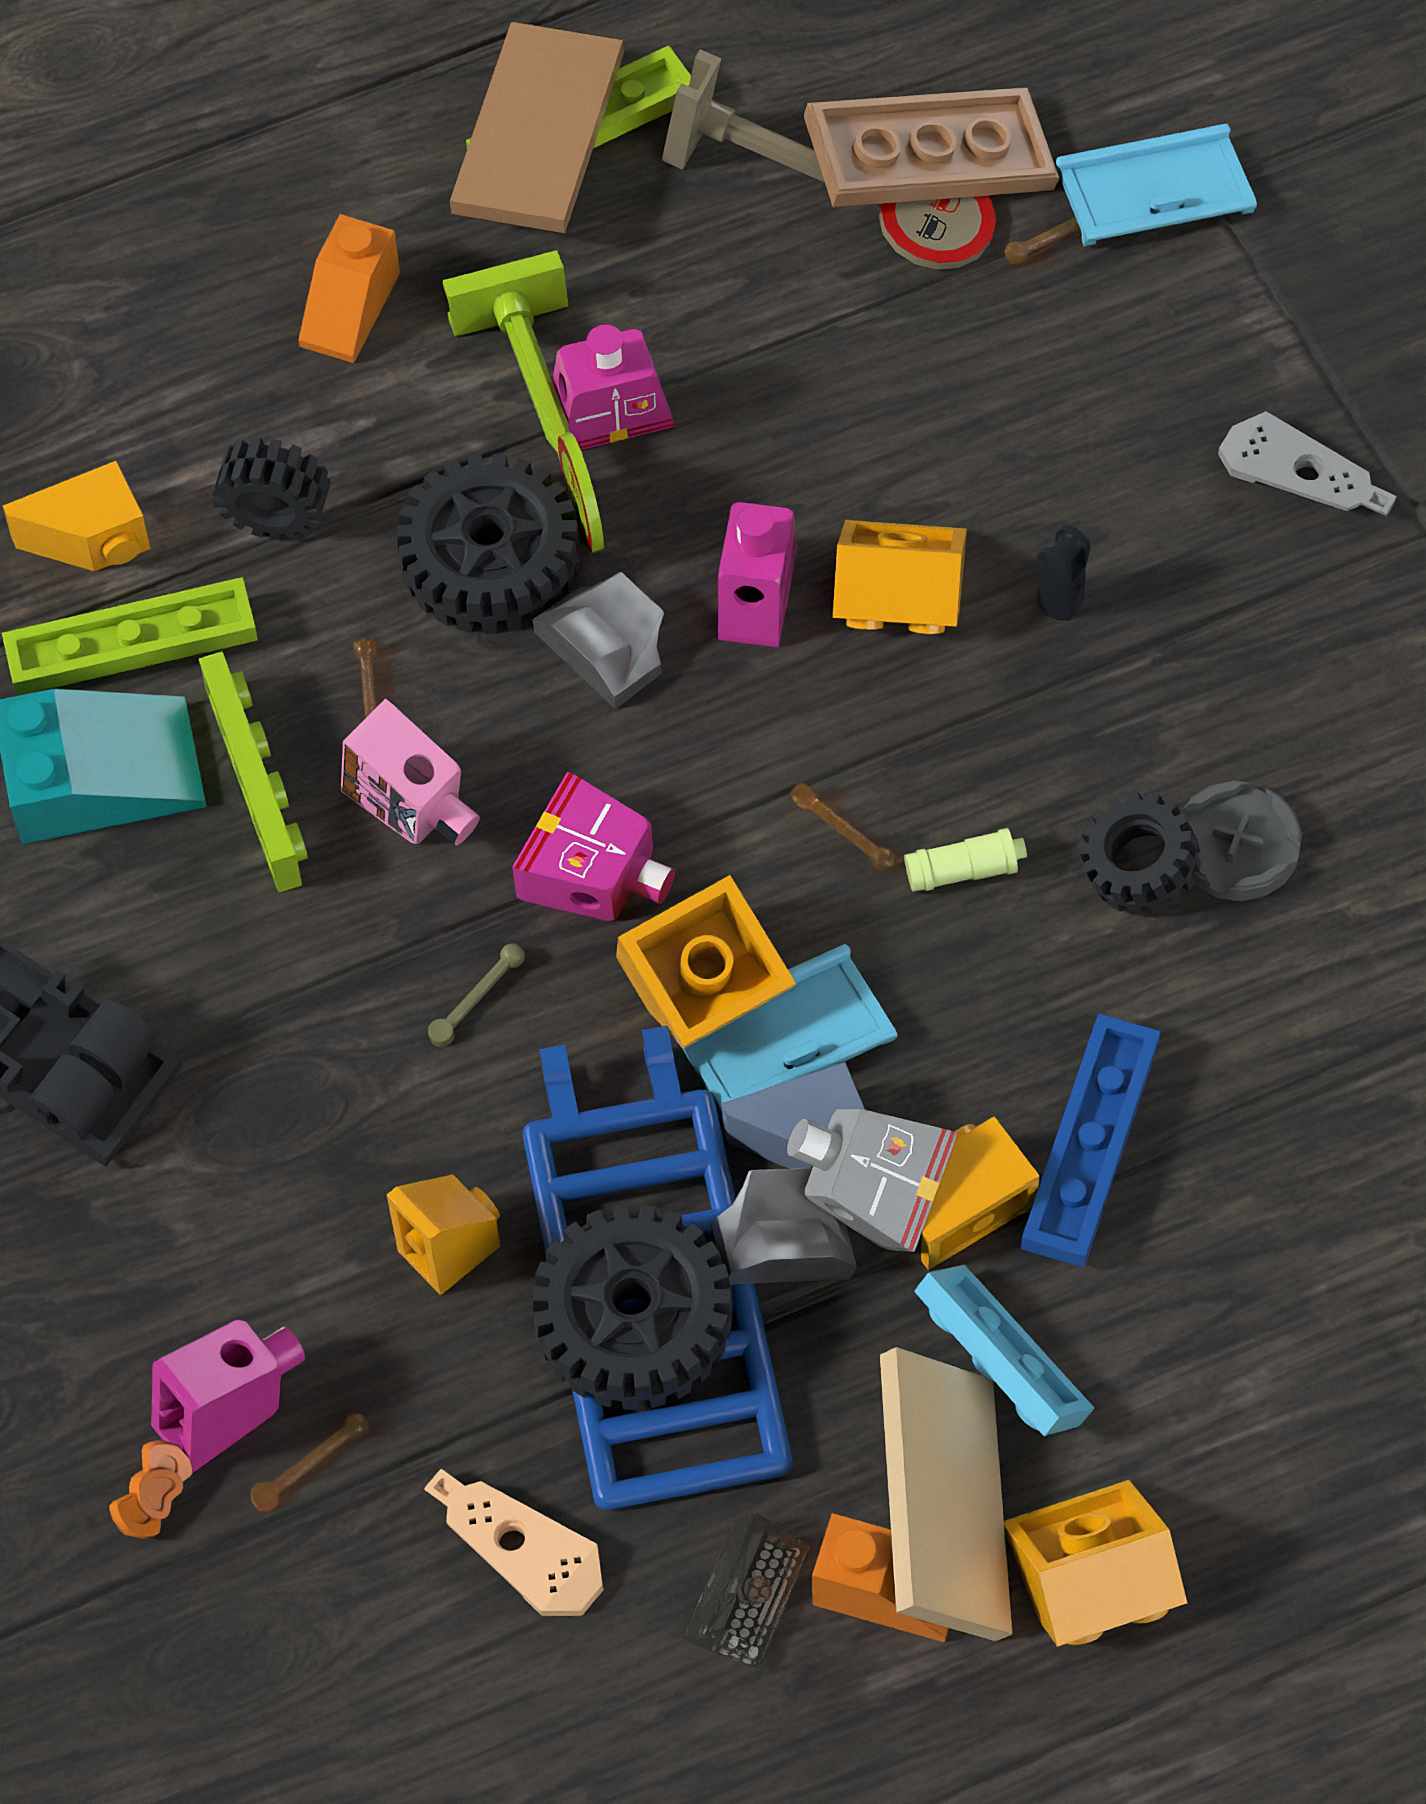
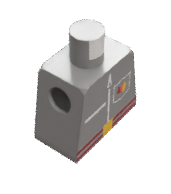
[787,1109,957,1252]

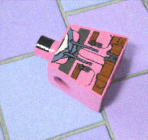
[341,699,480,846]

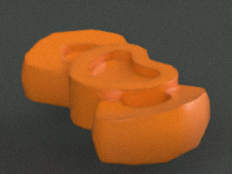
[109,1440,192,1539]

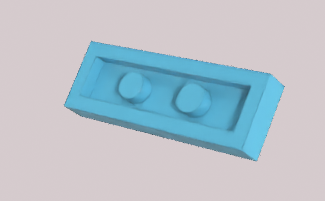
[914,1265,1094,1436]

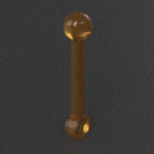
[1005,217,1080,264]
[353,638,377,719]
[790,783,896,872]
[250,1413,368,1512]

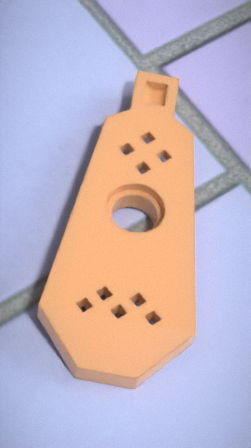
[424,1469,603,1616]

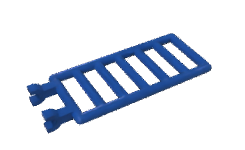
[523,1026,793,1510]

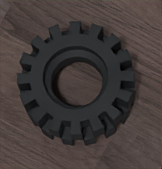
[212,437,330,541]

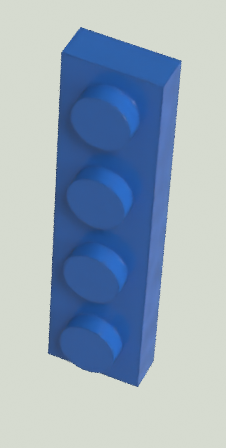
[1021,1013,1161,1268]

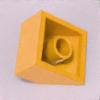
[833,520,967,634]
[616,875,796,1049]
[1004,1480,1187,1647]

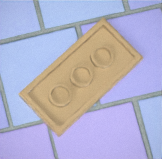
[880,1347,1012,1641]

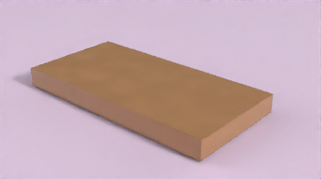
[450,22,624,233]
[804,88,1059,207]

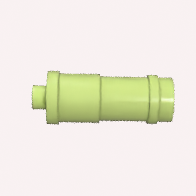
[904,828,1027,892]

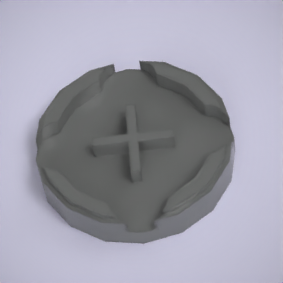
[1182,781,1302,902]

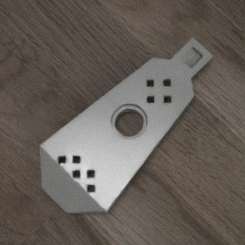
[1218,411,1397,516]

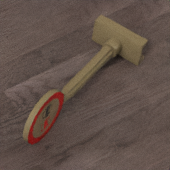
[662,49,996,270]

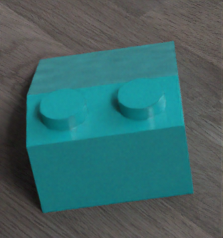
[0,689,207,845]

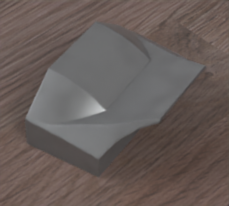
[533,572,664,710]
[712,1168,857,1285]

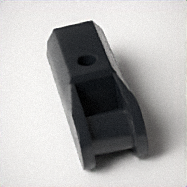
[1037,525,1091,620]

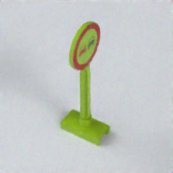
[443,250,604,554]

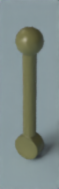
[428,943,525,1047]

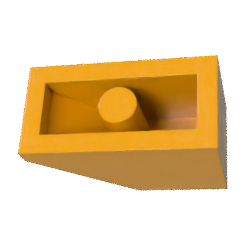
[3,461,151,572]
[921,1117,1039,1271]
[387,1174,501,1295]

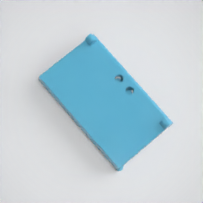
[1056,123,1257,246]
[682,944,898,1119]

